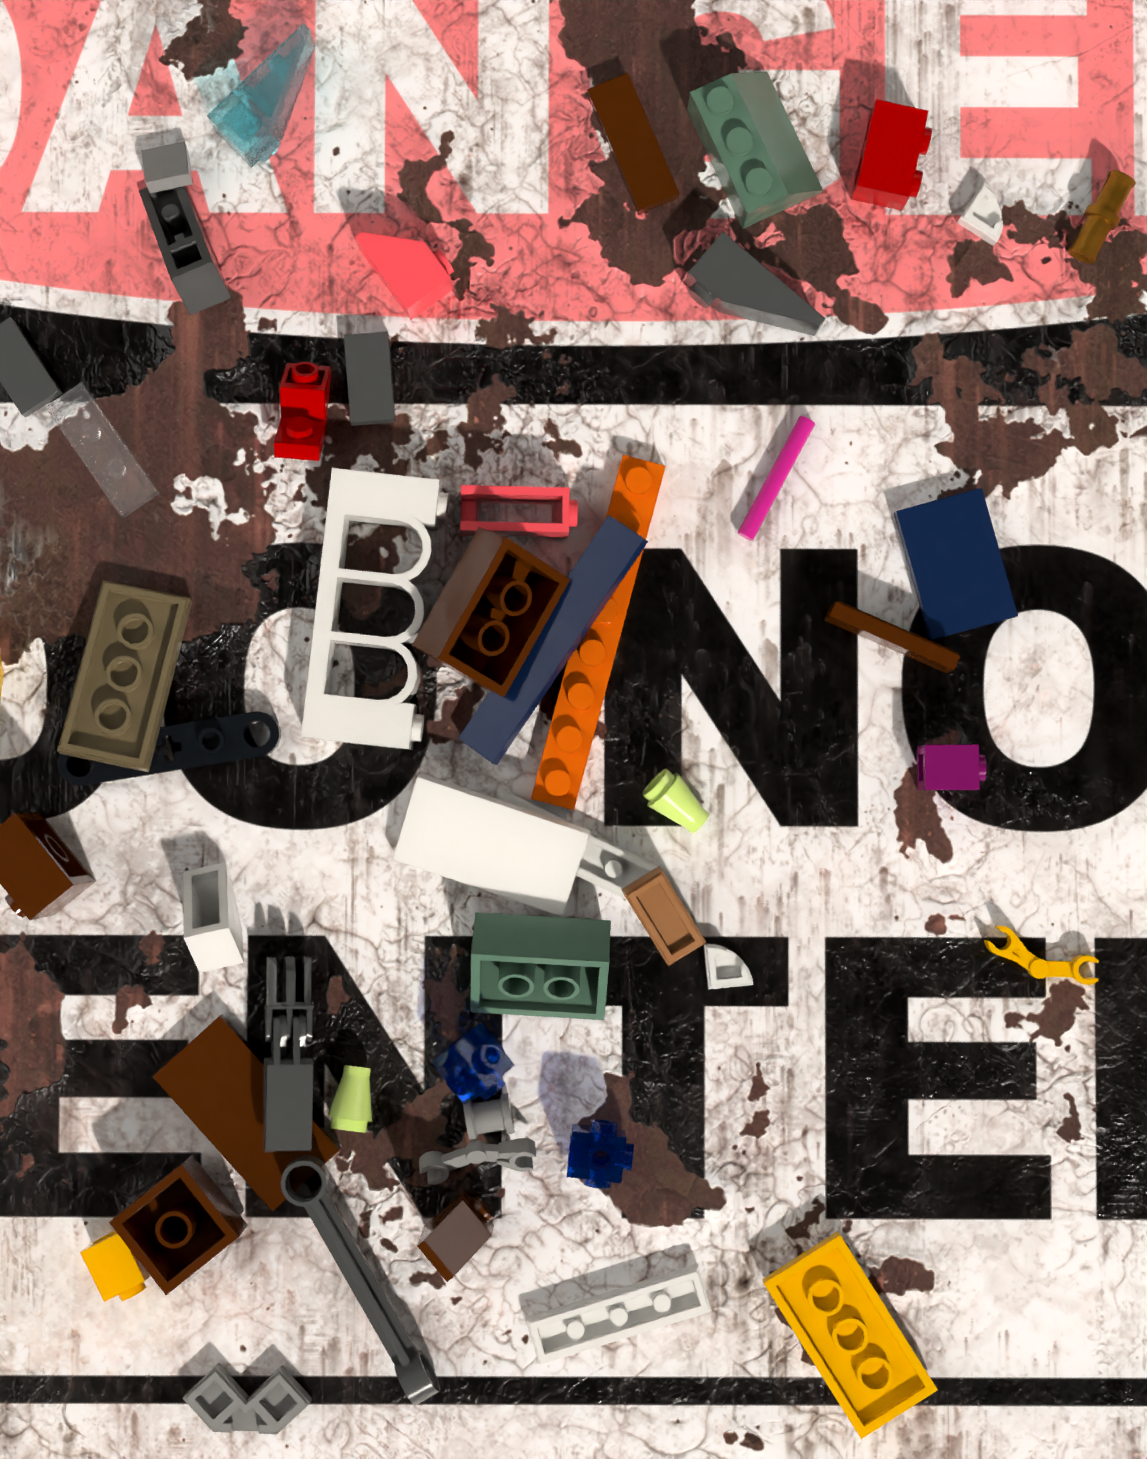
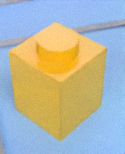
[80,1230,150,1302]

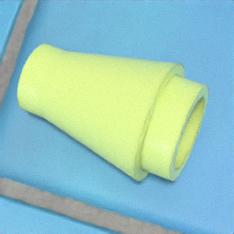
[642,769,709,834]
[328,1065,372,1133]

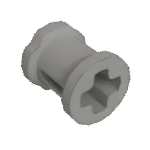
[463,1093,515,1141]

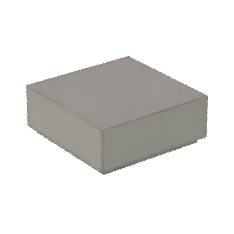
[142,141,193,193]

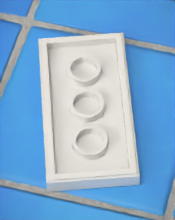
[393,773,591,916]

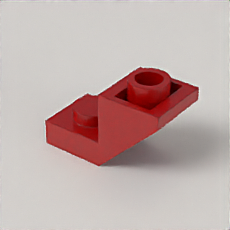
[274,362,331,461]

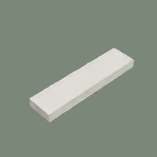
[498,790,664,901]
[526,1264,712,1365]

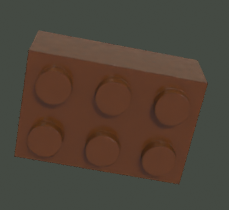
[412,527,570,698]

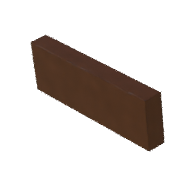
[587,73,679,215]
[824,601,960,673]

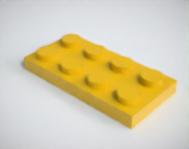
[762,1231,938,1439]

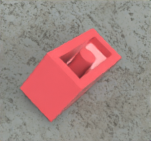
[355,232,454,320]

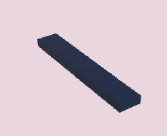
[458,515,648,765]

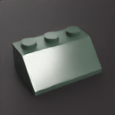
[687,72,823,229]
[470,912,611,1020]

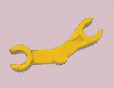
[984,925,1099,985]

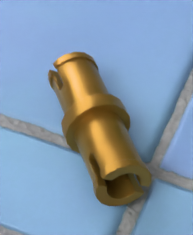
[1068,170,1136,264]

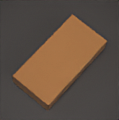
[621,866,706,966]

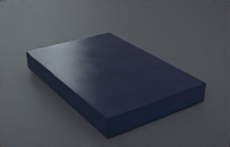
[894,488,1018,641]

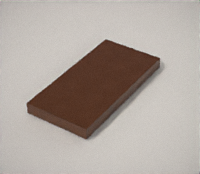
[152,1014,341,1211]

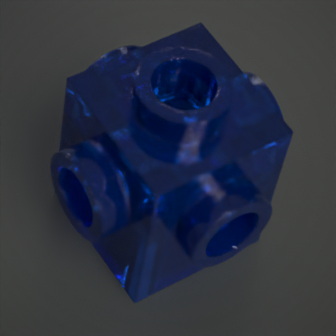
[431,1022,514,1104]
[566,1119,634,1189]

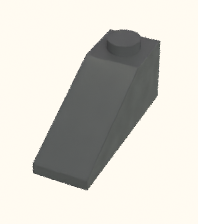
[139,186,231,315]
[685,232,826,336]

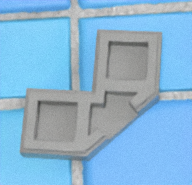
[183,1363,312,1434]

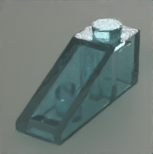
[207,23,316,168]

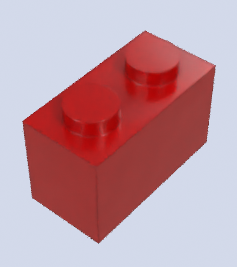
[851,99,932,211]

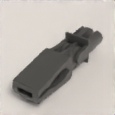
[263,956,314,1153]

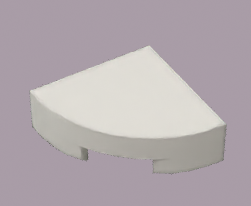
[957,182,1003,246]
[703,943,753,989]

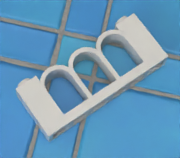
[301,468,449,750]

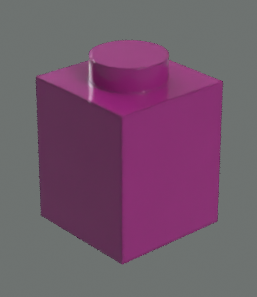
[917,744,987,790]

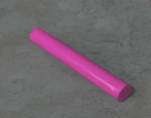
[737,416,815,541]

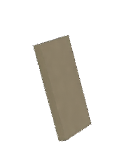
[57,580,192,772]

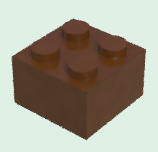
[0,812,96,920]
[109,1155,248,1295]

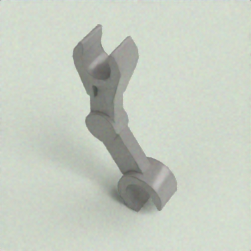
[419,1138,536,1185]

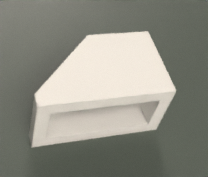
[183,862,244,973]

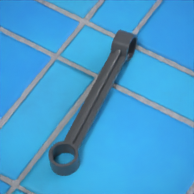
[280,1155,441,1405]

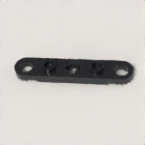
[57,711,281,786]

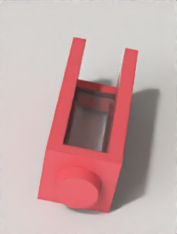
[460,485,578,538]

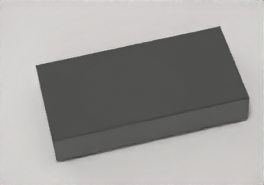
[0,317,63,417]
[344,331,396,426]

